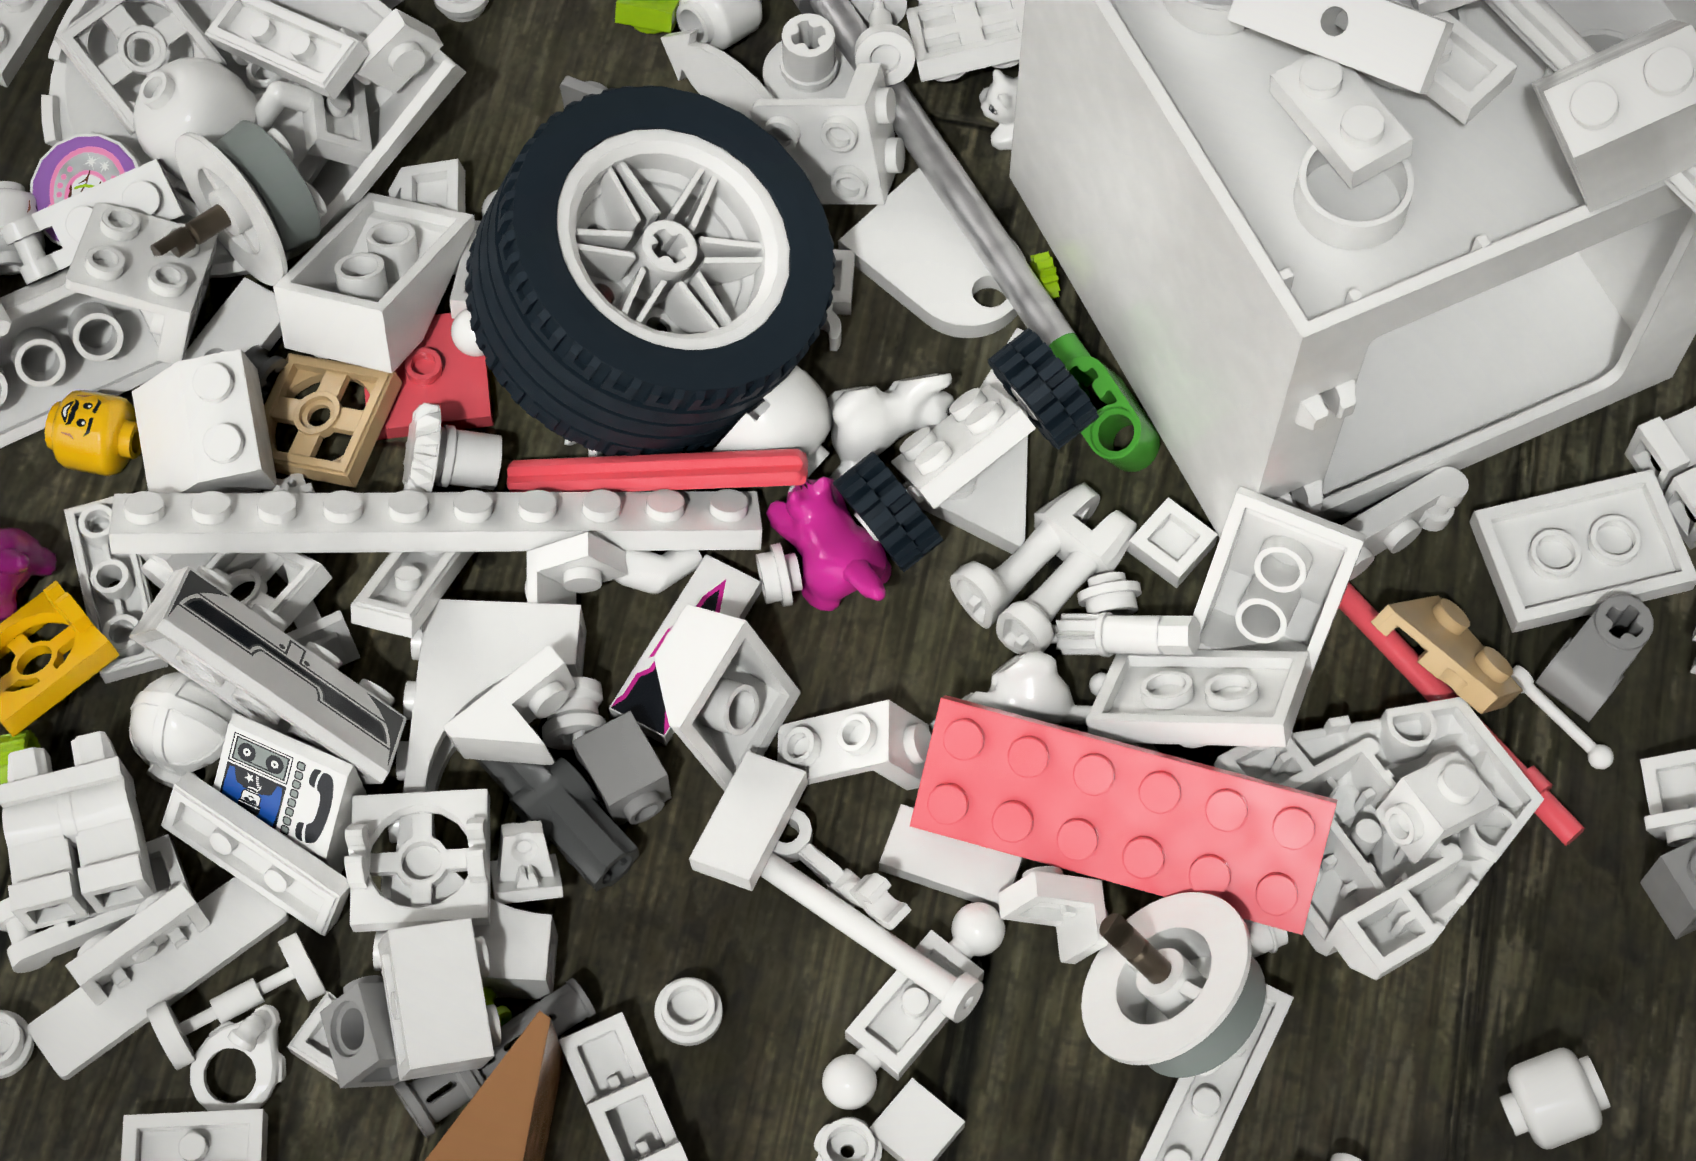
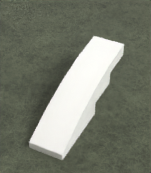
[559,1012,688,1161]

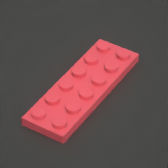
[910,695,1338,935]

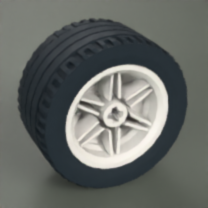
[465,85,836,456]

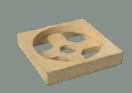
[264,353,403,488]

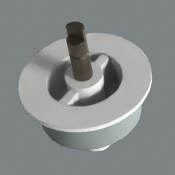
[150,120,327,286]
[1081,892,1267,1078]

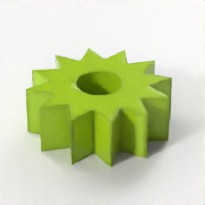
[1029,251,1060,299]

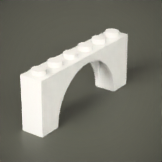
[373,599,587,1000]

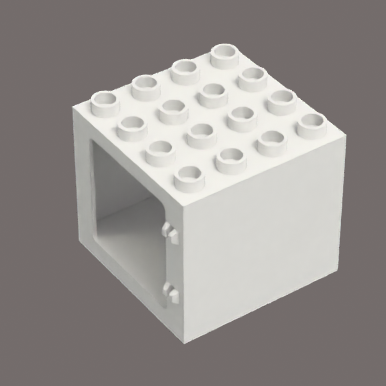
[1009,0,1696,538]

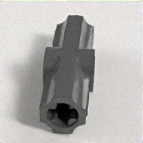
[476,754,640,892]

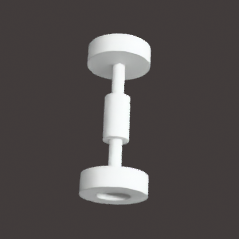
[849,0,915,86]
[146,932,327,1071]

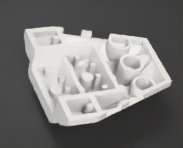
[1214,697,1544,980]

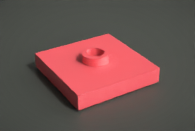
[364,313,494,440]

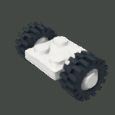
[833,328,1099,572]

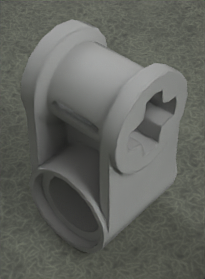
[1535,595,1654,723]

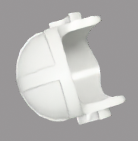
[129,671,241,788]

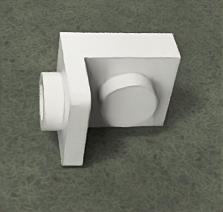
[525,532,627,605]

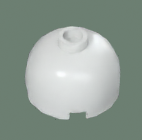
[133,57,257,181]
[712,365,832,477]

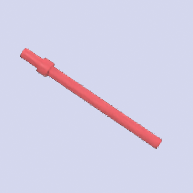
[1339,582,1585,846]

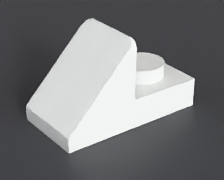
[443,644,576,765]

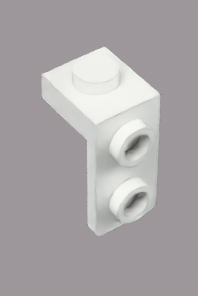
[777,699,932,790]

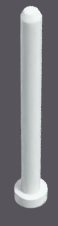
[760,852,983,1023]

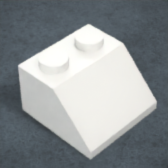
[132,348,278,493]

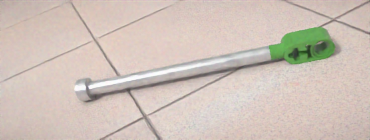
[793,0,1160,472]

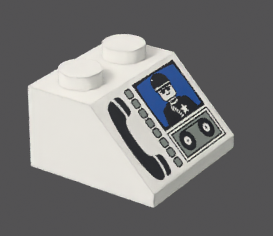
[213,713,367,874]

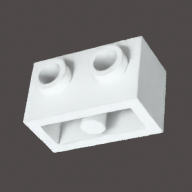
[378,918,501,1081]

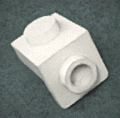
[339,8,443,93]
[1640,749,1696,847]
[1375,750,1500,864]
[997,866,1108,964]

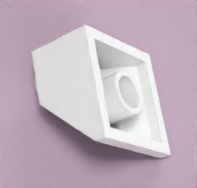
[654,604,801,792]

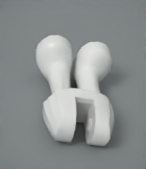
[950,482,1137,655]

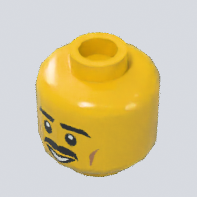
[44,390,142,476]

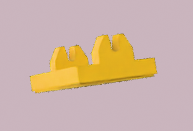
[0,581,119,737]

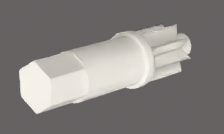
[1051,612,1200,657]

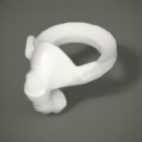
[190,1004,286,1111]

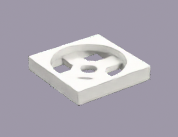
[54,0,227,136]

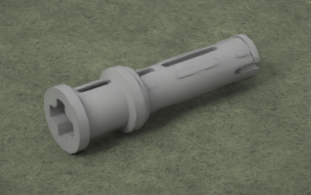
[393,978,596,1138]

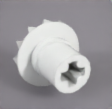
[763,13,855,98]
[402,403,502,492]

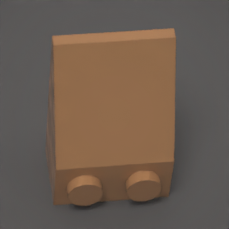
[425,1011,564,1161]

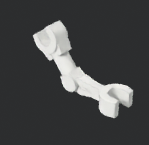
[773,808,912,930]

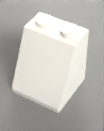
[1532,19,1696,213]

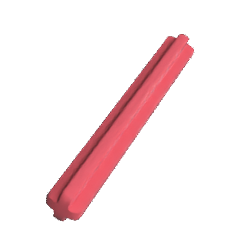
[507,448,808,492]

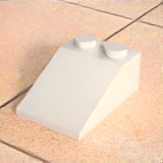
[273,192,475,373]
[1193,486,1367,679]

